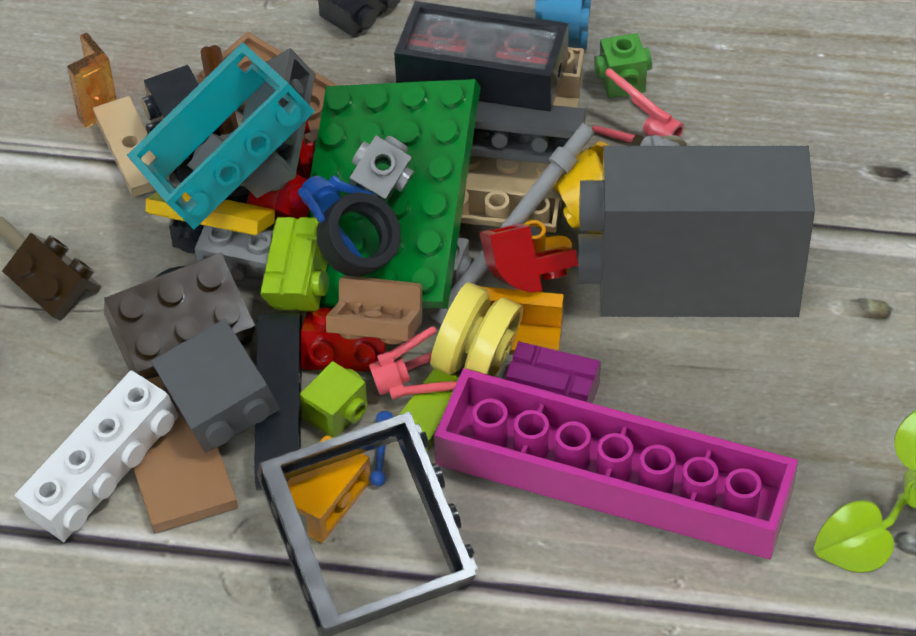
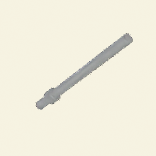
[430,123,595,325]

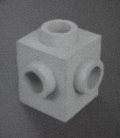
[350,135,414,203]

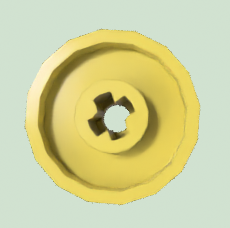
[430,282,524,377]

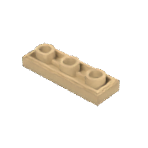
[93,96,169,198]

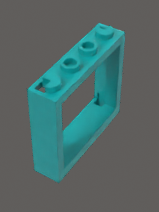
[127,42,315,229]

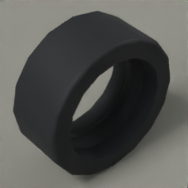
[316,192,401,277]

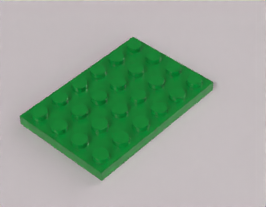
[295,79,481,310]

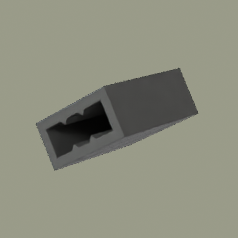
[151,318,280,453]

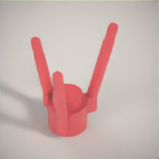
[592,69,684,143]
[369,326,458,400]

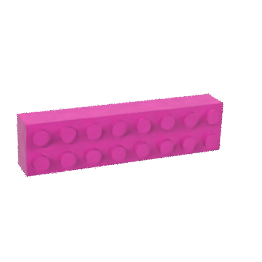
[434,368,798,560]

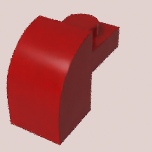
[479,223,579,292]

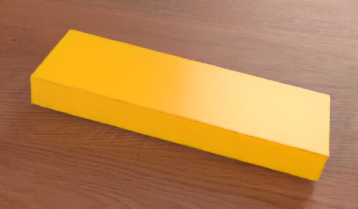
[145,192,275,236]

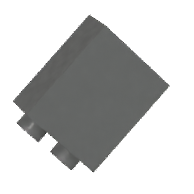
[578,146,815,317]

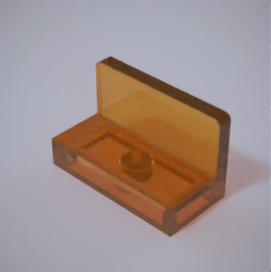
[67,32,117,128]

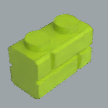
[260,217,329,311]

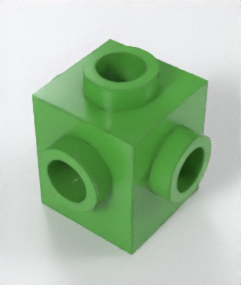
[594,33,652,99]

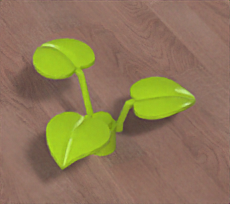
[814,409,916,573]

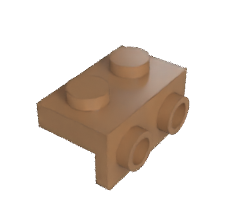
[326,275,422,344]

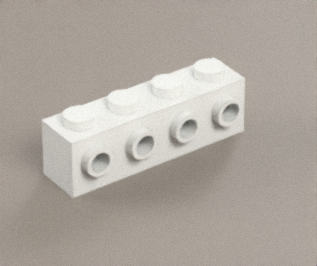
[14,370,179,542]

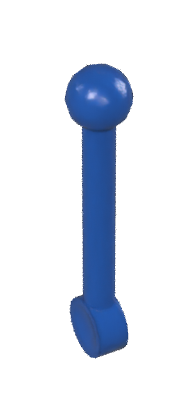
[369,411,393,487]

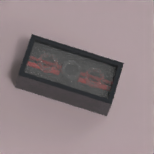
[394,1,568,112]

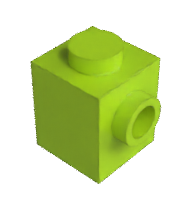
[300,361,368,438]

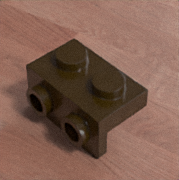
[2,233,102,321]

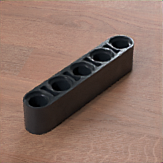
[254,312,302,490]

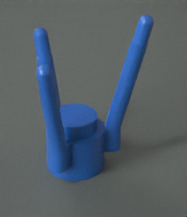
[297,176,374,258]

